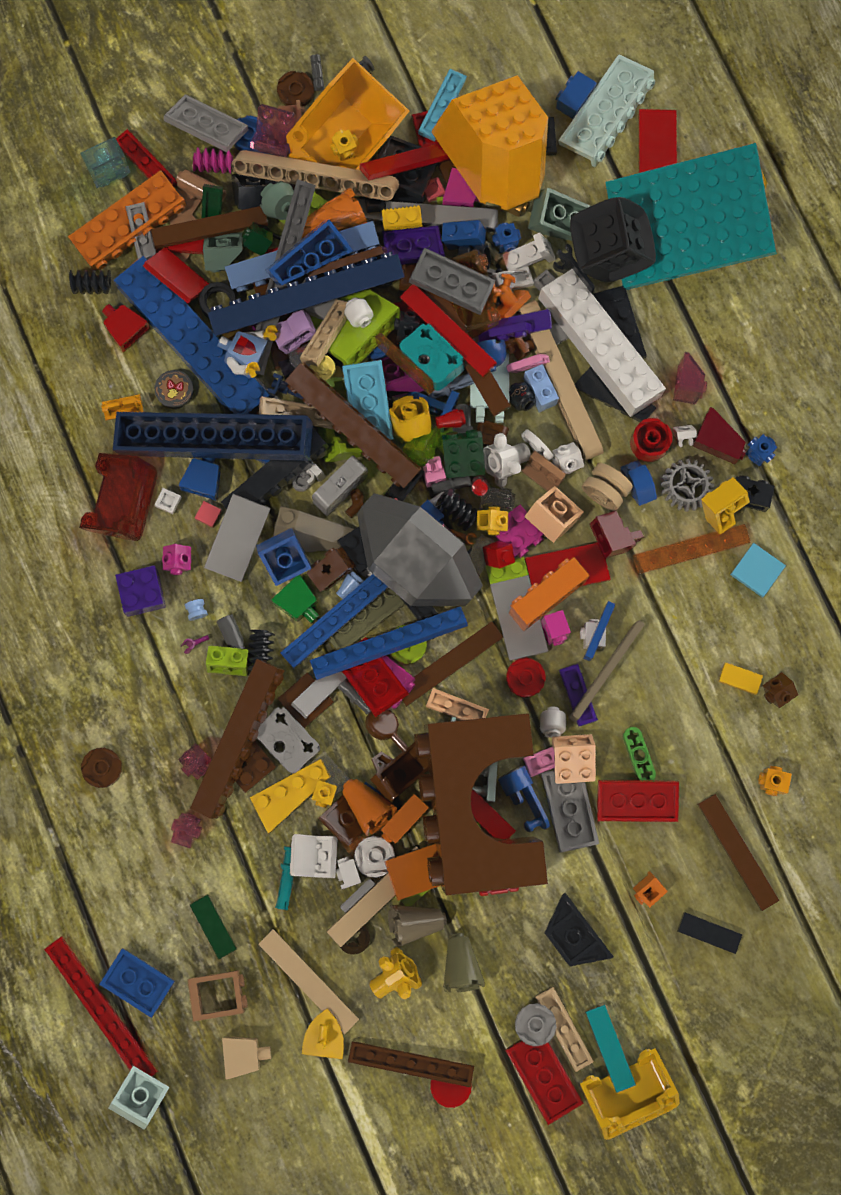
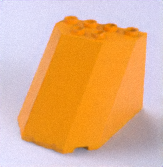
[286,58,409,181]

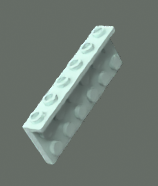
[558,55,655,167]

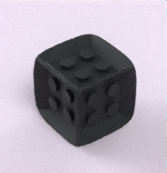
[570,197,656,282]

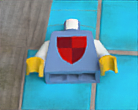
[217,325,278,379]

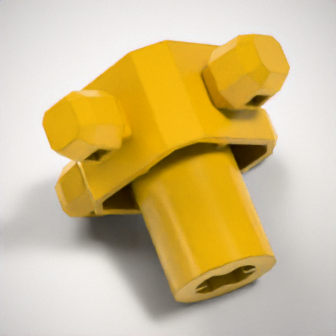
[369,947,422,999]

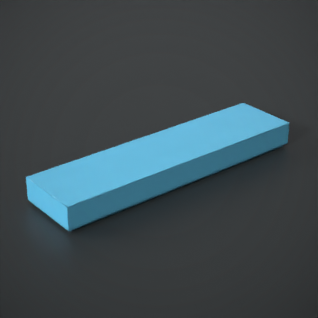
[418,69,467,141]

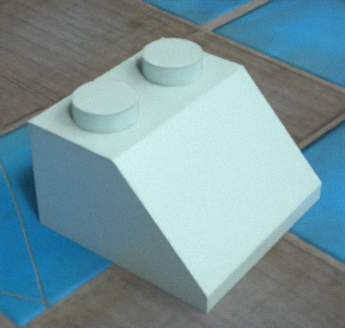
[109,1066,169,1130]

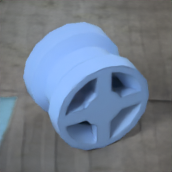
[185,599,208,621]

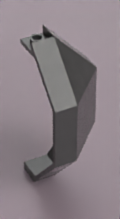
[357,493,483,606]

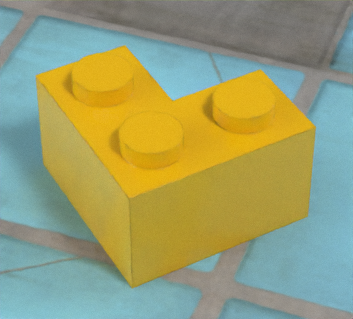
[701,477,750,535]

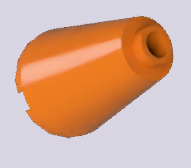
[342,779,397,836]

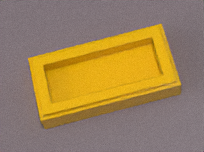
[718,662,763,695]

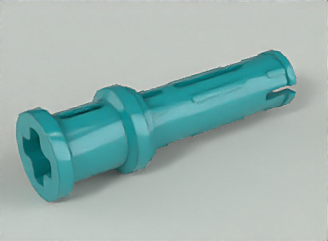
[275,846,294,910]

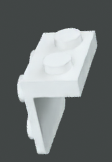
[290,834,337,878]

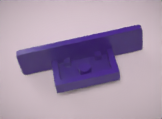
[477,309,552,342]

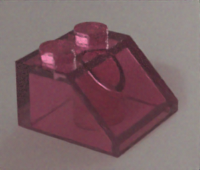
[673,352,707,404]

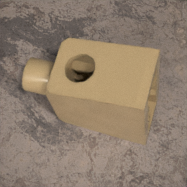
[222,1036,271,1079]

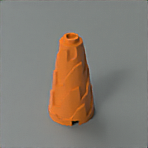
[301,187,367,239]

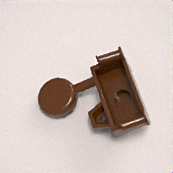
[365,709,428,803]

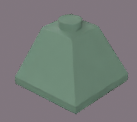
[203,233,243,272]

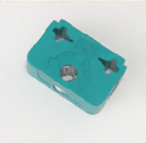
[400,324,464,391]

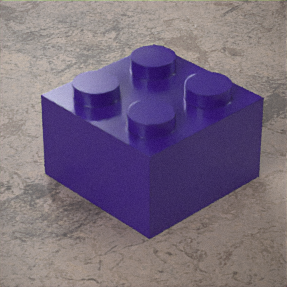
[115,565,166,617]

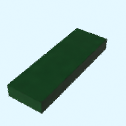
[190,895,237,960]

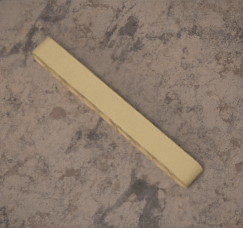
[231,150,399,201]
[517,300,604,461]

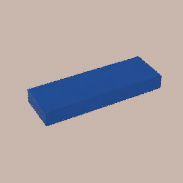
[583,601,615,661]

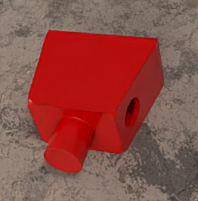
[102,304,150,353]

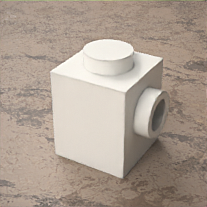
[580,619,606,649]

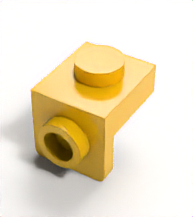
[312,780,337,809]

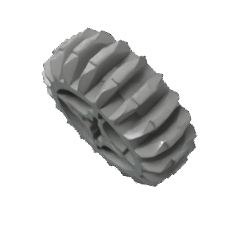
[661,459,714,512]

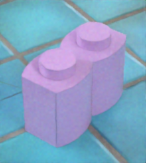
[275,310,316,354]

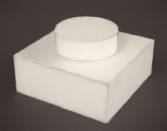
[154,488,182,515]

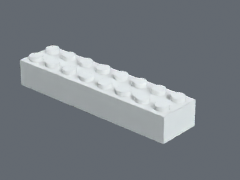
[538,269,666,417]

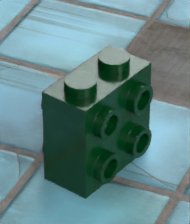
[442,430,485,478]

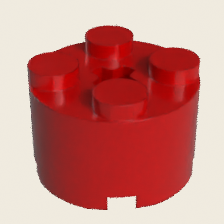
[630,418,673,462]

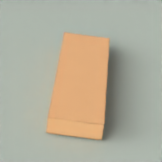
[426,688,489,721]

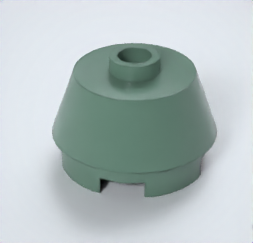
[260,181,294,220]

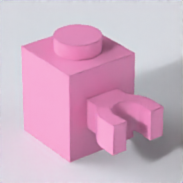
[420,455,446,488]

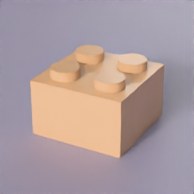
[524,486,584,543]

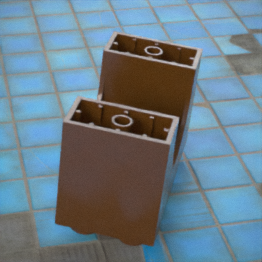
[414,713,548,895]

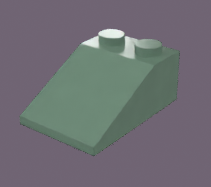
[528,187,590,241]

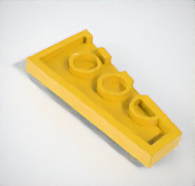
[250,759,331,834]

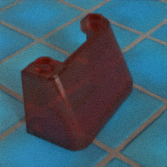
[79,453,157,541]

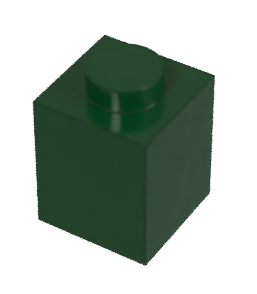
[242,222,273,256]

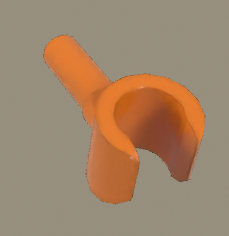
[450,529,477,546]

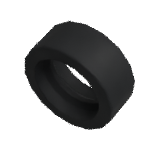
[199,282,236,318]

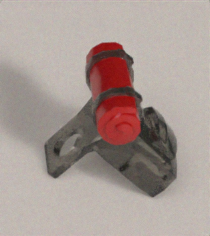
[471,475,516,510]

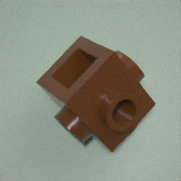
[763,672,798,708]

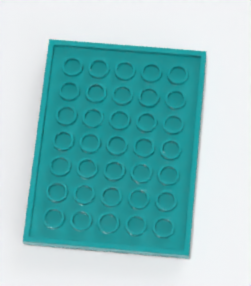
[605,143,777,290]

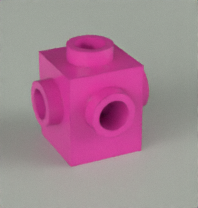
[162,544,192,575]

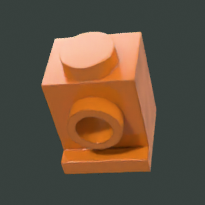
[633,871,668,908]

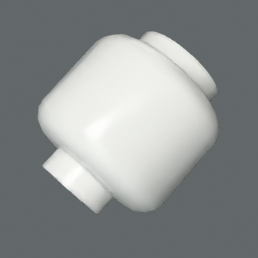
[344,298,373,328]
[540,707,566,738]

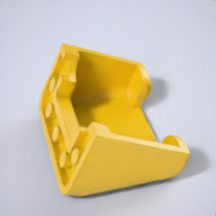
[580,1048,680,1140]

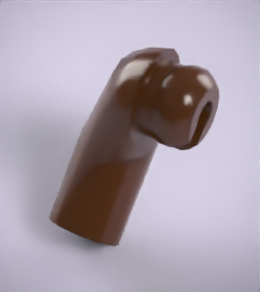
[345,489,364,518]

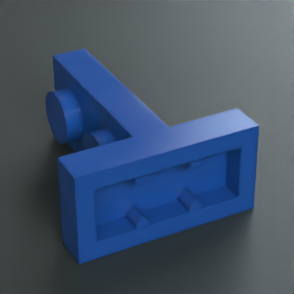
[408,390,459,433]

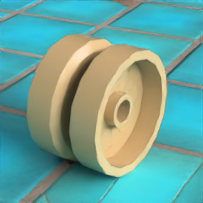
[582,463,633,511]

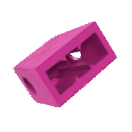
[442,168,487,208]

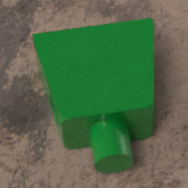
[271,575,320,624]

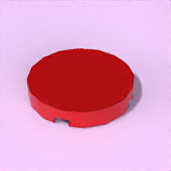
[506,657,546,698]
[430,1079,472,1108]

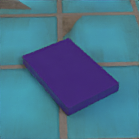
[382,226,445,265]

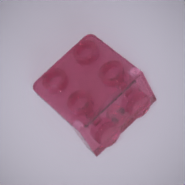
[250,104,296,157]

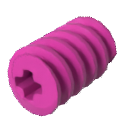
[193,147,233,174]

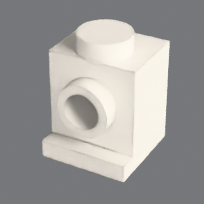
[336,857,361,889]

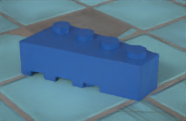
[265,219,353,286]

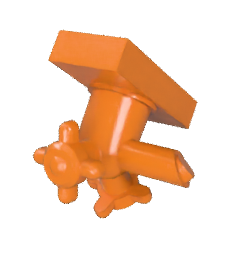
[489,273,531,320]

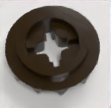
[340,925,370,955]

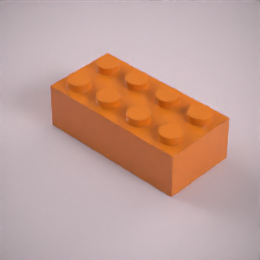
[509,557,589,631]

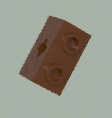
[307,548,356,592]

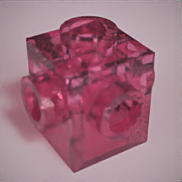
[178,743,212,780]
[171,813,202,848]

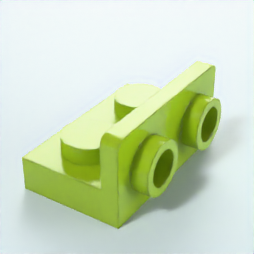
[206,646,248,676]

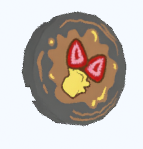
[154,370,194,409]

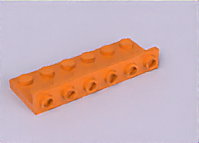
[68,170,186,271]

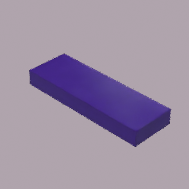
[559,664,598,727]

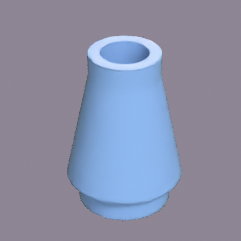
[336,571,364,599]

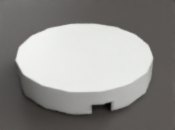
[521,429,554,461]
[354,836,395,878]

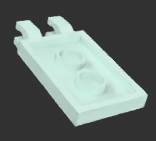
[470,353,509,423]

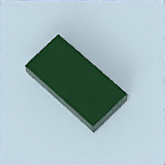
[201,184,223,218]

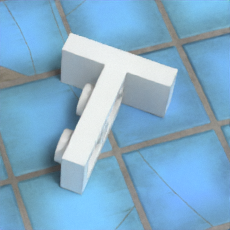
[502,233,556,270]

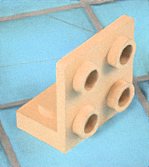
[552,734,596,784]

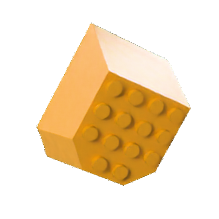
[432,75,548,210]

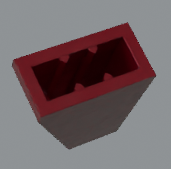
[692,407,747,465]

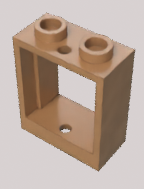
[188,970,248,1022]

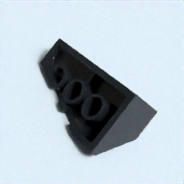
[231,174,295,210]

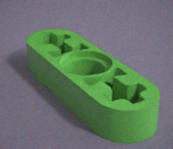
[623,727,656,780]

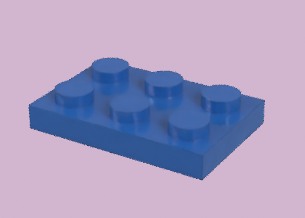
[99,948,175,1018]

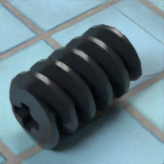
[69,270,111,294]
[435,489,478,531]
[247,629,275,671]

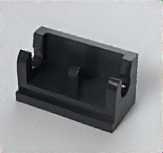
[384,470,424,502]

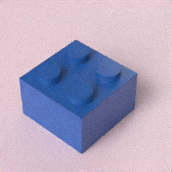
[256,528,312,586]

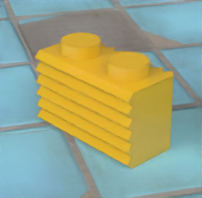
[382,205,422,231]

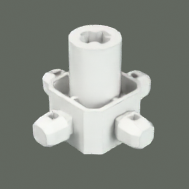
[483,433,531,487]

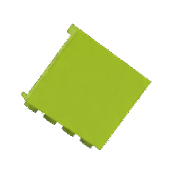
[309,289,400,366]

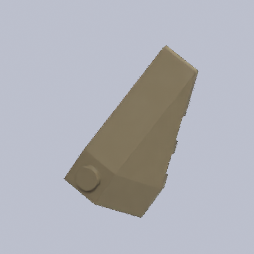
[273,506,354,552]

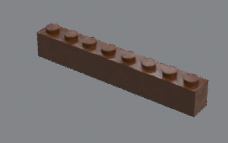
[285,362,422,488]
[190,659,285,819]

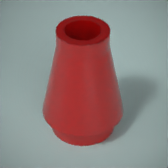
[435,408,466,429]

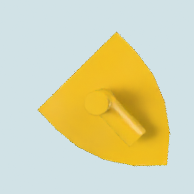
[302,1008,344,1059]

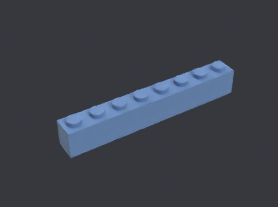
[225,221,380,293]

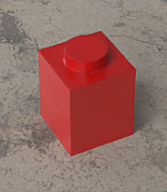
[483,541,515,569]

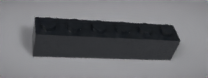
[221,427,330,509]

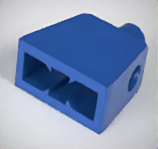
[179,458,221,501]

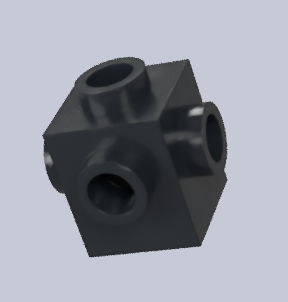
[394,311,423,342]

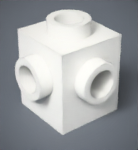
[551,442,584,474]

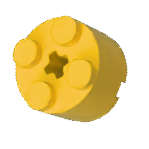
[389,396,432,442]

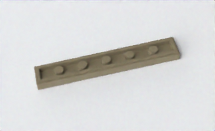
[569,620,645,722]

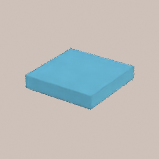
[730,543,786,598]

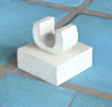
[673,425,697,447]
[300,462,325,485]

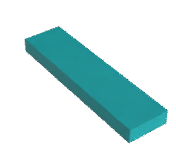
[585,1005,636,1093]

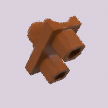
[505,337,534,361]

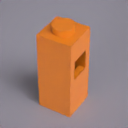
[381,794,429,844]

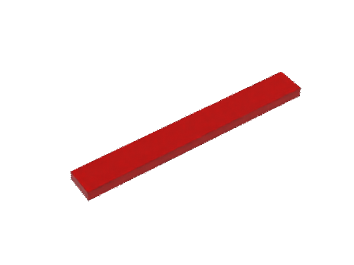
[44,936,158,1077]

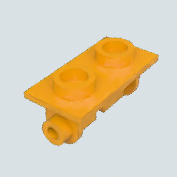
[101,394,144,421]

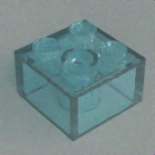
[80,137,131,188]

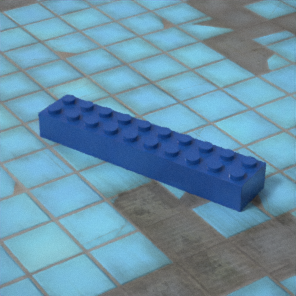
[114,256,270,414]

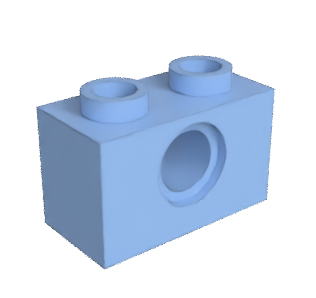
[523,364,559,413]

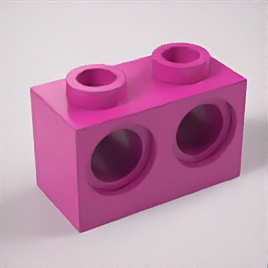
[541,610,571,646]

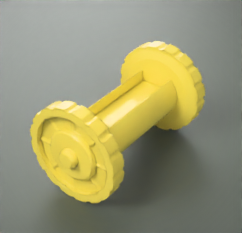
[310,355,344,381]

